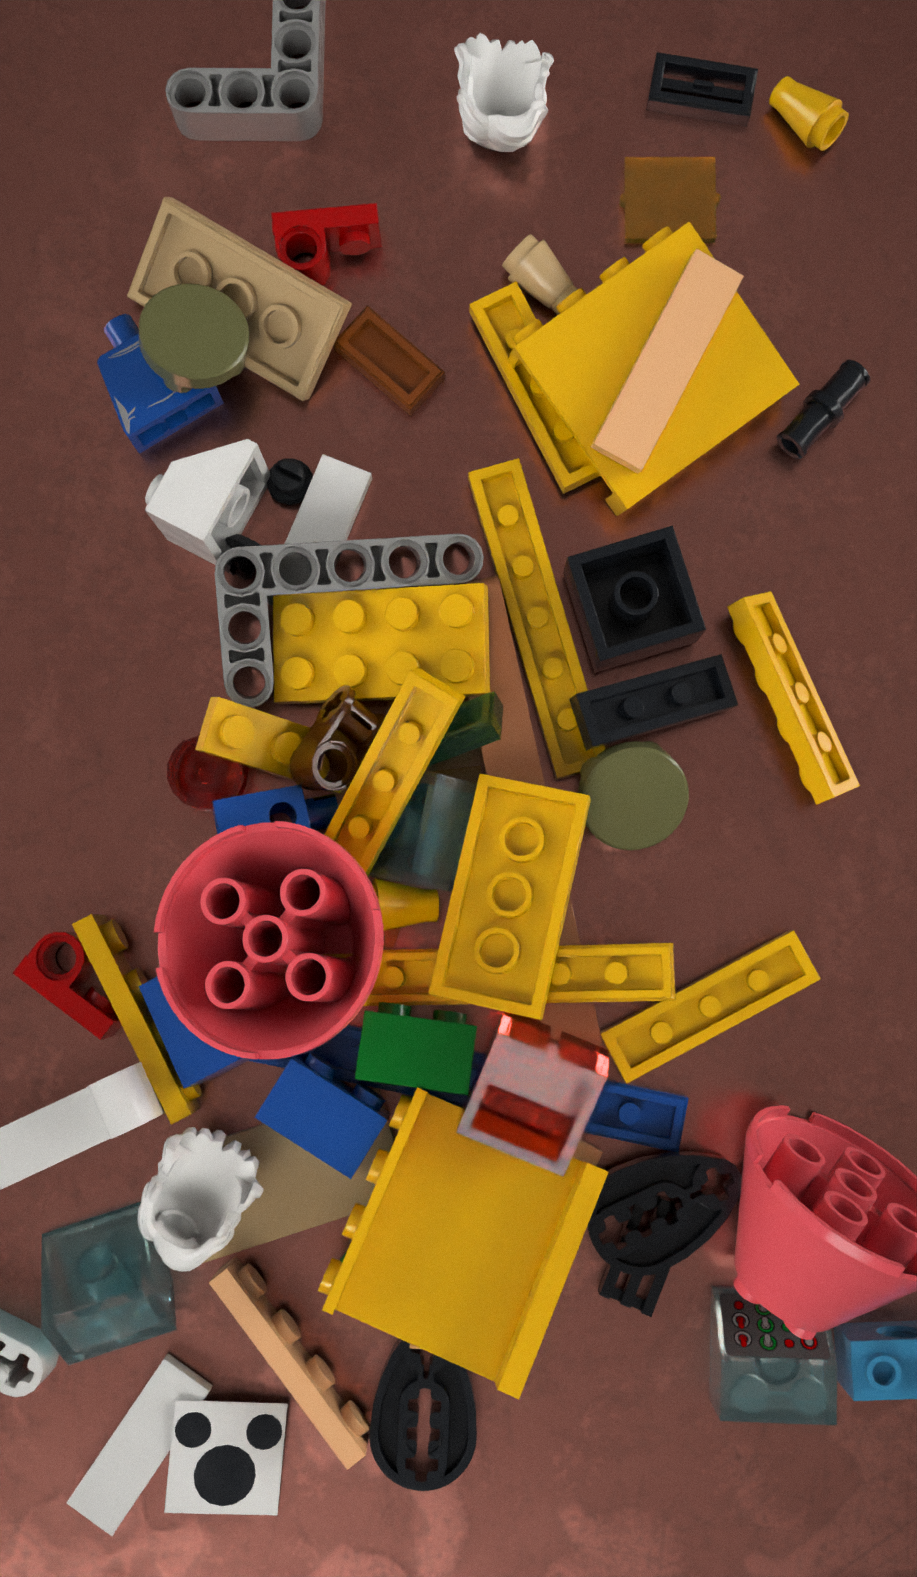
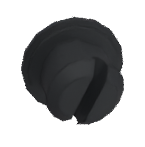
[267,458,313,505]
[225,534,261,580]

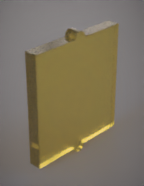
[619,157,721,243]

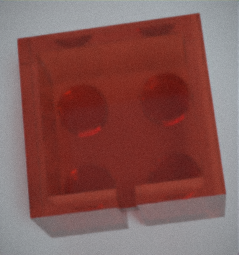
[456,1012,609,1177]

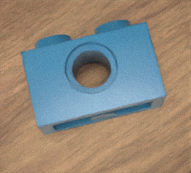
[834,1320,917,1401]

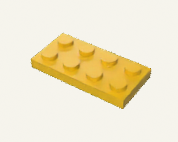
[273,583,490,704]
[428,774,591,1021]

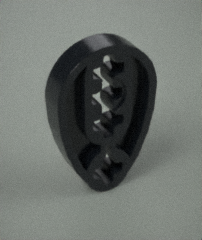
[587,1151,742,1276]
[369,1339,477,1491]

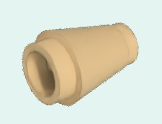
[502,234,578,315]

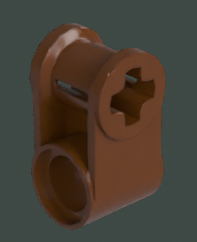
[290,685,386,791]

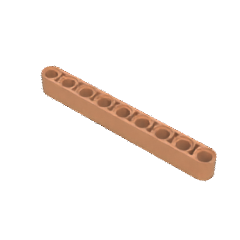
[454,575,602,1057]

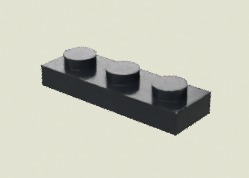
[569,654,738,751]

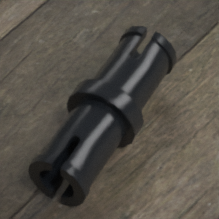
[777,359,871,459]

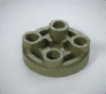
[138,284,249,393]
[578,741,689,850]

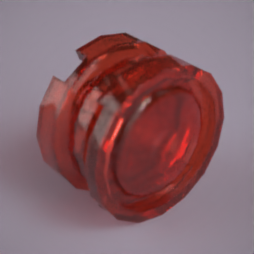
[167,734,249,812]

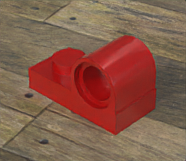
[271,203,382,286]
[13,932,122,1040]

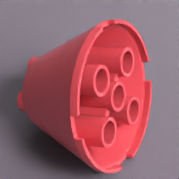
[154,821,384,1060]
[733,1105,917,1340]

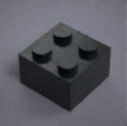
[563,525,706,673]

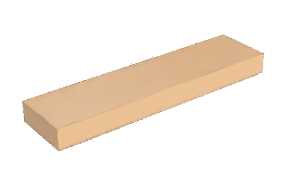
[591,249,744,474]

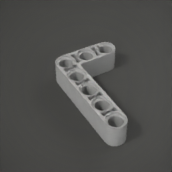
[165,0,326,141]
[215,534,484,708]

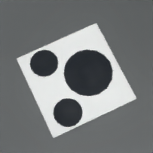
[164,1400,288,1515]

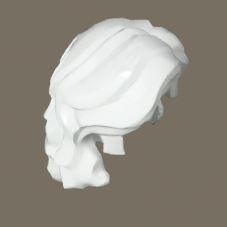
[454,33,554,152]
[138,1127,264,1272]

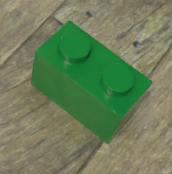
[355,1002,477,1095]

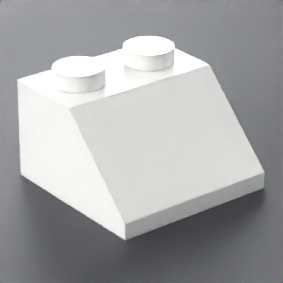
[145,439,270,565]

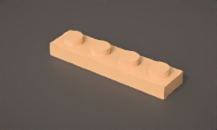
[209,1256,370,1470]

